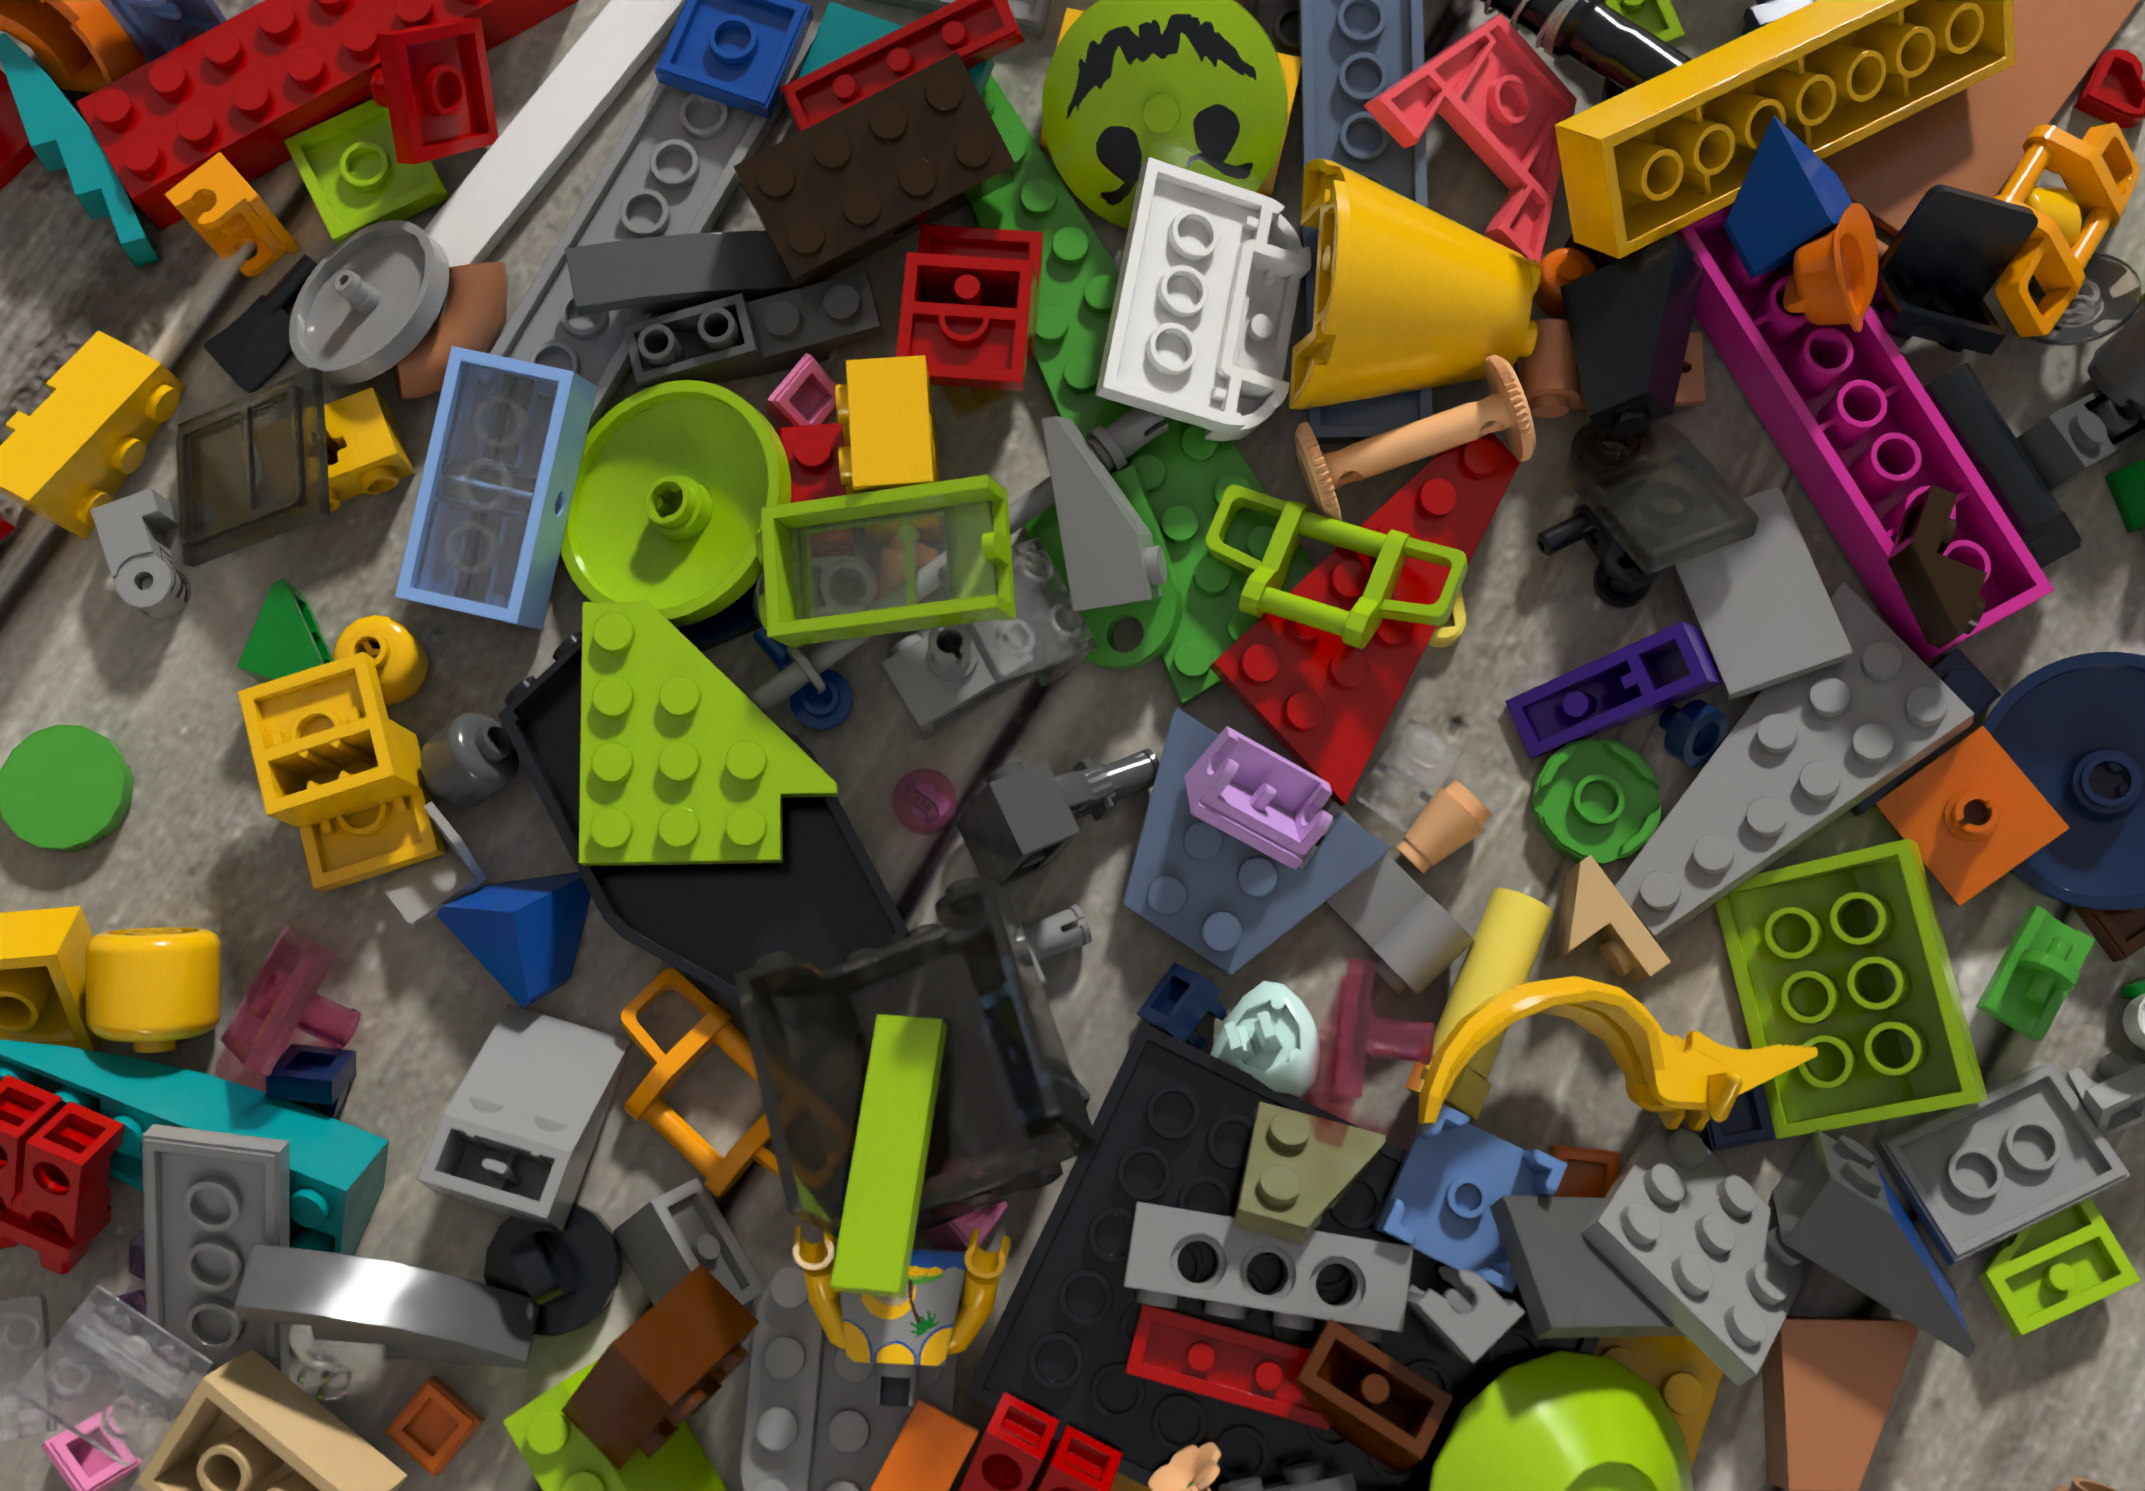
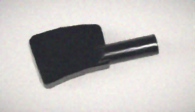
[203,254,318,393]

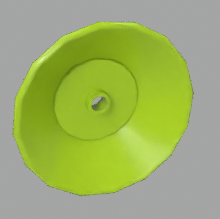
[1429,1350,1694,1491]

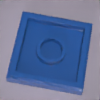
[655,0,814,119]

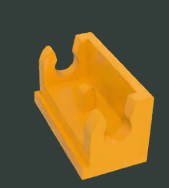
[164,152,301,277]

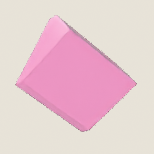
[767,353,837,427]
[41,1408,142,1491]

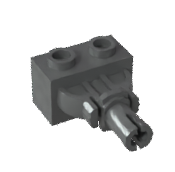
[956,749,1159,891]

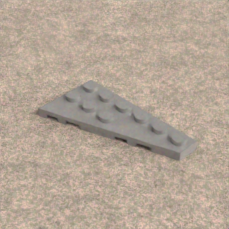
[1615,581,1975,943]

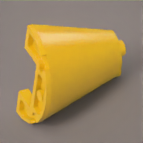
[1289,158,1541,410]

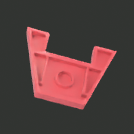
[1363,14,1577,263]

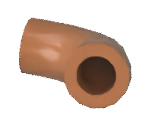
[393,262,508,400]

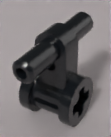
[1536,483,1664,608]

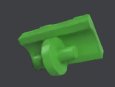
[1976,905,2096,1042]

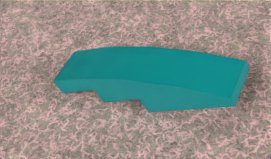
[0,33,159,268]

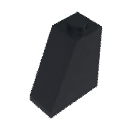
[1560,235,1703,437]

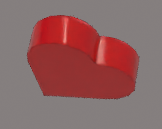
[2073,49,2145,129]

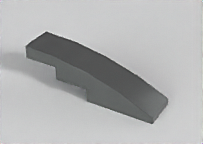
[564,231,824,316]
[234,1244,540,1369]

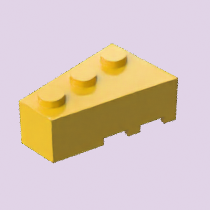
[0,330,186,540]

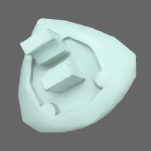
[1210,981,1320,1097]

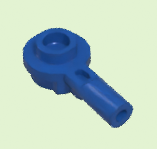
[753,626,853,731]

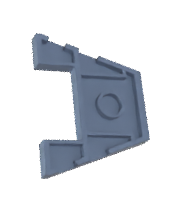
[1123,708,1390,975]

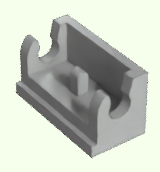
[1406,1266,1525,1364]

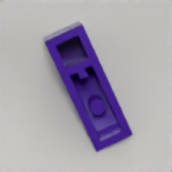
[1505,621,1722,759]

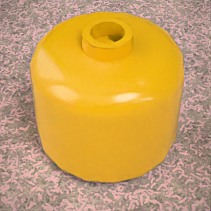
[86,927,222,1053]

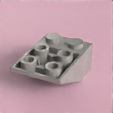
[417,1004,633,1232]

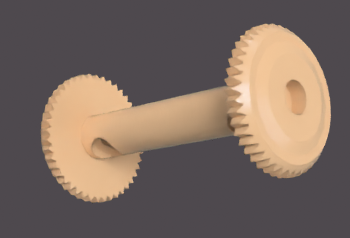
[1294,355,1536,521]

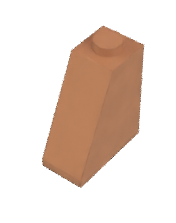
[1762,1316,1918,1491]

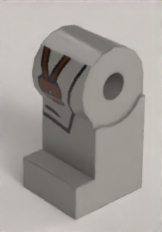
[90,488,191,620]

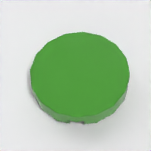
[0,725,134,852]
[1531,738,1661,866]

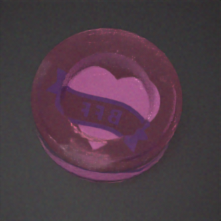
[892,769,957,835]

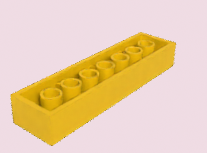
[1555,0,2016,259]

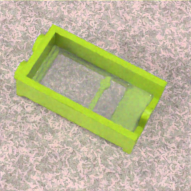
[755,474,1016,648]

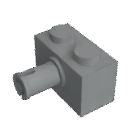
[881,620,1032,740]

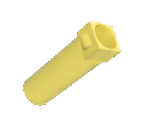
[1405,888,1554,1121]

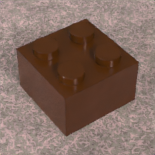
[561,1264,759,1471]

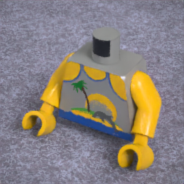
[793,1222,1011,1407]

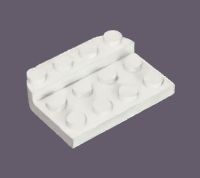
[1095,157,1311,441]

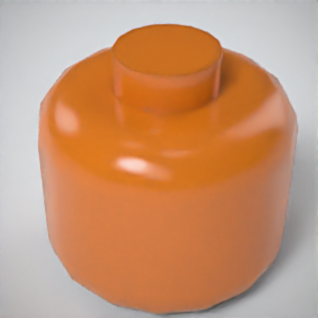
[1533,248,1596,316]

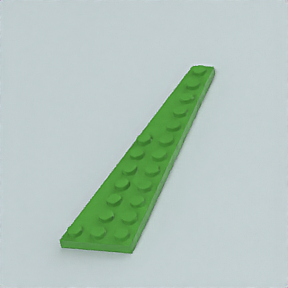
[968,75,1315,708]

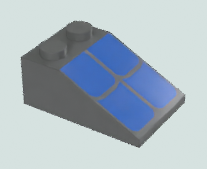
[1773,1129,1976,1358]

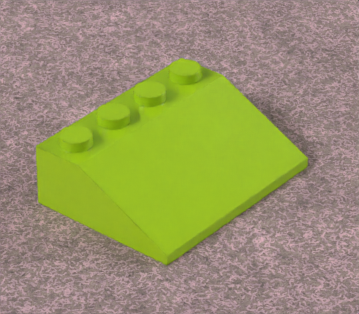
[1715,838,1988,1140]

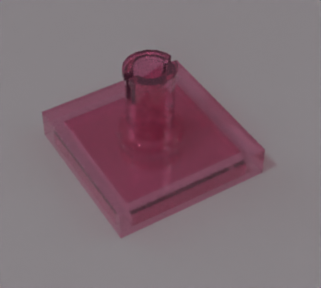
[220,924,361,1076]
[1328,958,1435,1106]

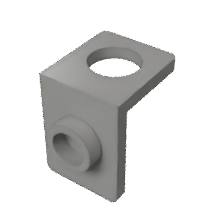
[382,801,487,928]

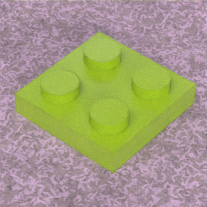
[284,99,450,245]

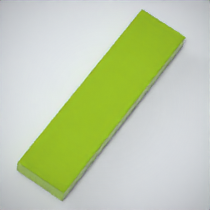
[830,1014,948,1298]

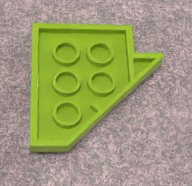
[579,601,838,866]

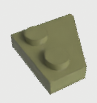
[1233,1102,1386,1244]

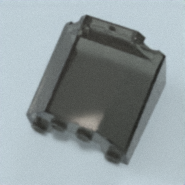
[734,876,1098,1238]

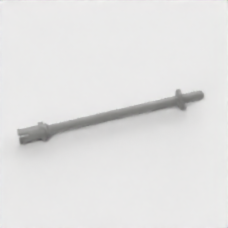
[750,407,1169,713]

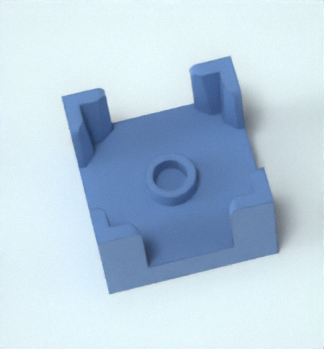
[1372,1104,1568,1293]

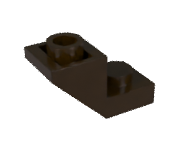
[1887,485,1987,648]

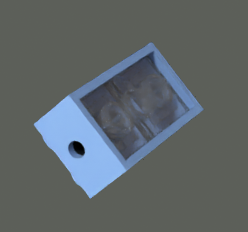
[395,346,597,630]

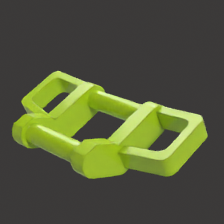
[1205,485,1468,649]

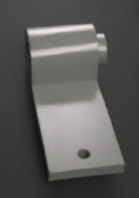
[1299,801,1475,995]

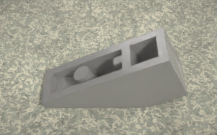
[1041,416,1168,612]

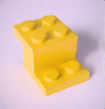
[238,652,446,893]

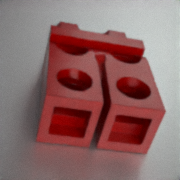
[0,1075,125,1275]
[959,1392,1123,1491]

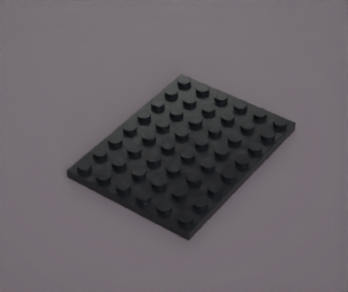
[964,1022,1600,1491]

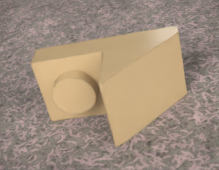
[1554,855,1671,983]

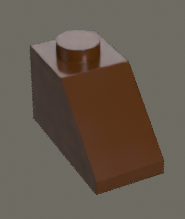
[1294,1319,1453,1473]

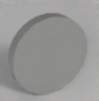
[289,220,449,385]

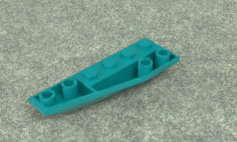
[0,1039,389,1256]

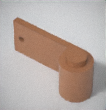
[1517,319,1706,418]

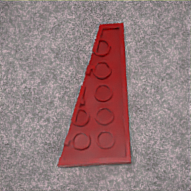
[1209,433,1520,806]

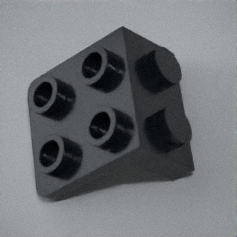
[1871,184,2038,355]

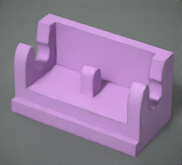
[1184,726,1333,870]

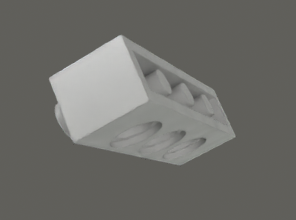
[1124,1202,1414,1343]

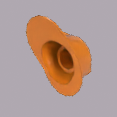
[1783,203,1879,333]

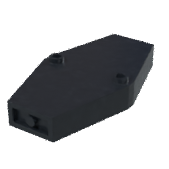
[498,632,924,1052]

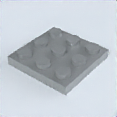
[1581,1118,1813,1387]

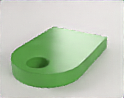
[1025,465,1182,670]

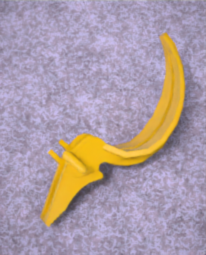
[1418,976,1818,1131]

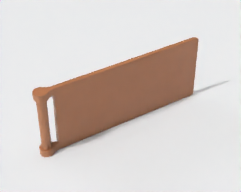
[1822,0,2139,262]

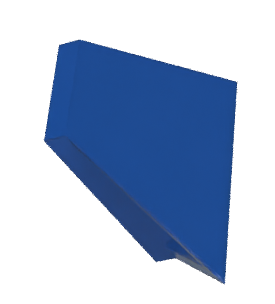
[1723,115,1852,279]
[436,872,591,1008]

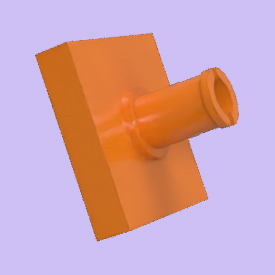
[1874,725,2070,906]

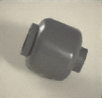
[420,712,519,808]

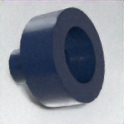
[1659,700,1729,768]

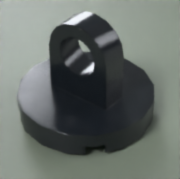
[484,1202,622,1336]

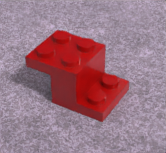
[896,224,1044,391]

